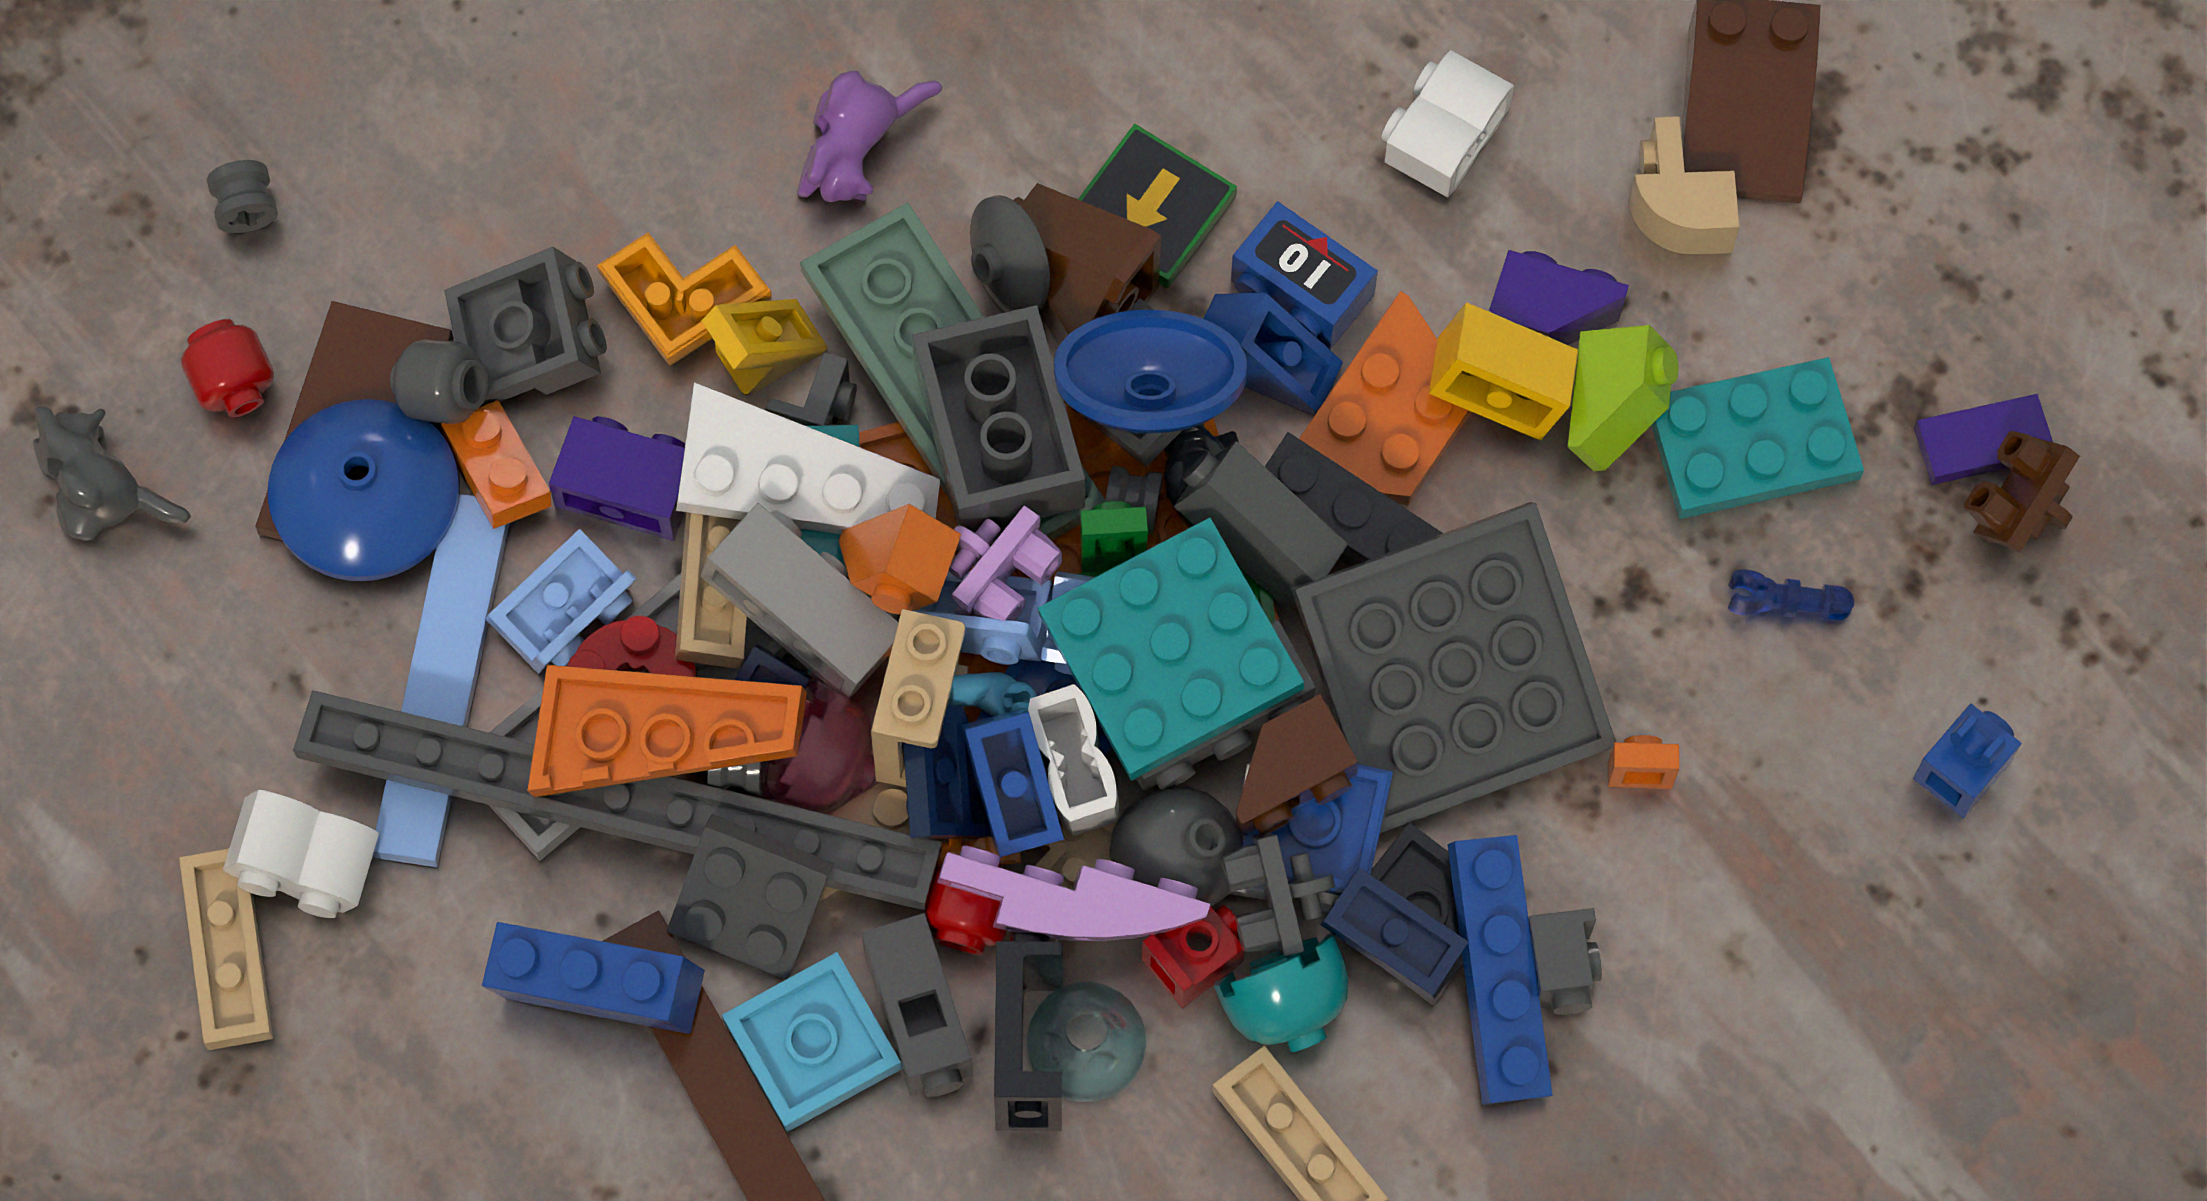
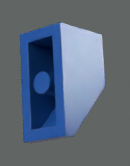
[1203,293,1343,414]

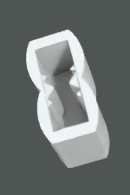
[1381,50,1514,198]
[1028,685,1119,836]
[223,789,379,918]

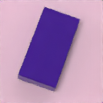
[1914,394,2053,485]

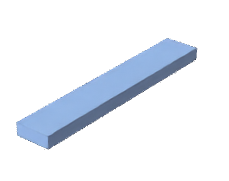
[373,494,510,868]

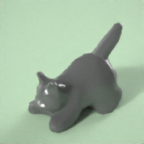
[33,406,191,541]

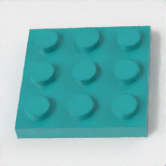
[1038,518,1304,781]

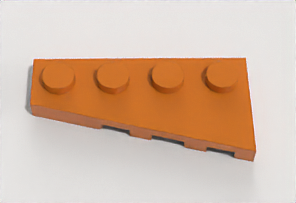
[527,665,807,797]

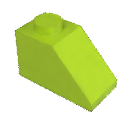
[1568,325,1679,471]

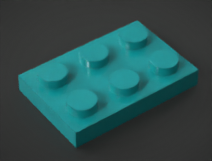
[1651,357,1864,519]

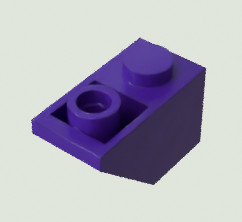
[1489,250,1629,345]

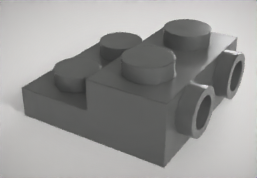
[444,247,607,407]

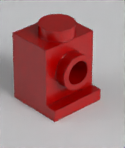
[1141,905,1245,1009]

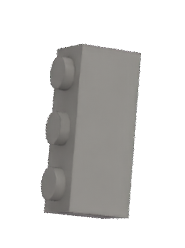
[700,503,900,702]

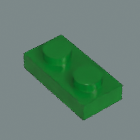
[1080,501,1148,573]

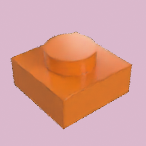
[1608,735,1680,789]

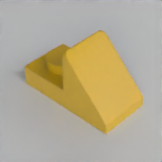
[701,299,828,395]

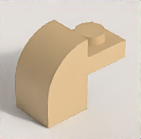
[1628,116,1740,254]

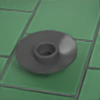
[970,195,1050,312]

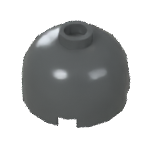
[1109,786,1243,907]

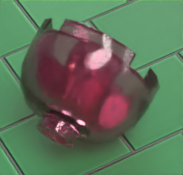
[762,680,875,812]

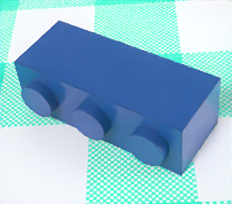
[482,922,705,1034]

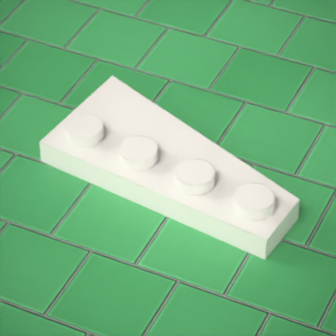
[676,382,940,534]

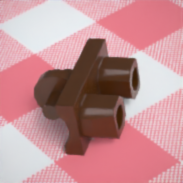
[1964,430,2080,553]

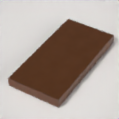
[255,301,454,540]

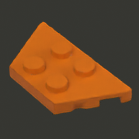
[1299,291,1471,505]

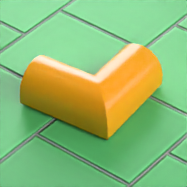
[597,232,772,366]

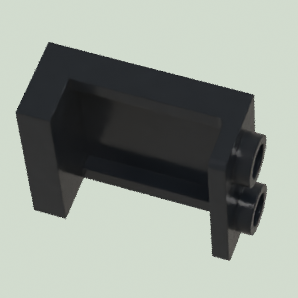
[994,933,1063,1131]

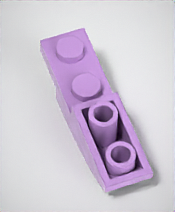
[937,846,1210,941]

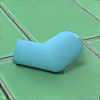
[948,672,1037,716]

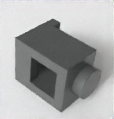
[1529,908,1602,1015]

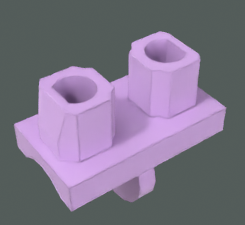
[948,506,1062,621]

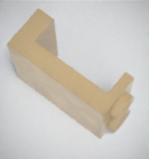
[871,609,969,787]

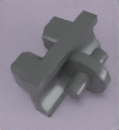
[1220,832,1336,956]

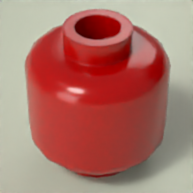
[181,319,274,417]
[924,863,1007,955]

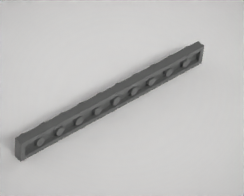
[293,690,942,911]

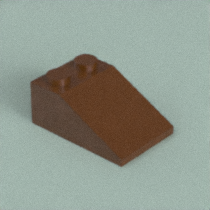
[1681,0,1821,203]

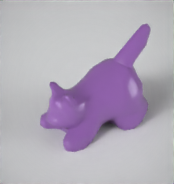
[797,71,943,202]

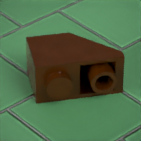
[1236,694,1358,836]

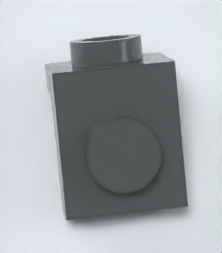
[764,352,857,426]

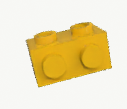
[1429,302,1578,441]

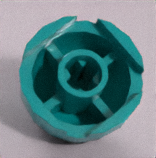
[1214,934,1349,1052]

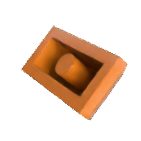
[838,504,961,614]

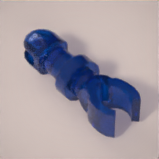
[1727,569,1855,621]

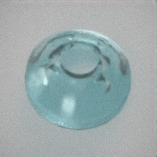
[1027,982,1146,1102]

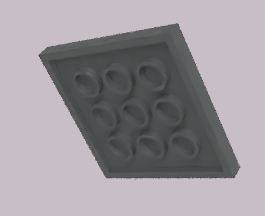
[1290,502,1616,833]

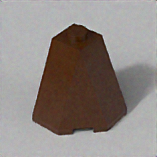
[1014,183,1161,345]

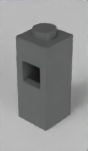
[1173,441,1348,609]
[861,913,973,1097]

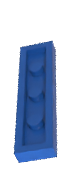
[1447,835,1553,1105]

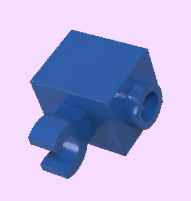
[1913,703,2022,819]

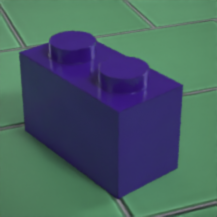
[549,416,685,541]

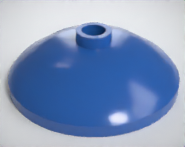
[1054,310,1247,433]
[268,399,460,581]

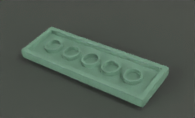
[800,202,1105,546]

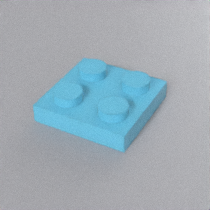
[722,952,902,1133]

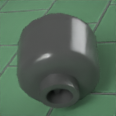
[390,339,489,424]

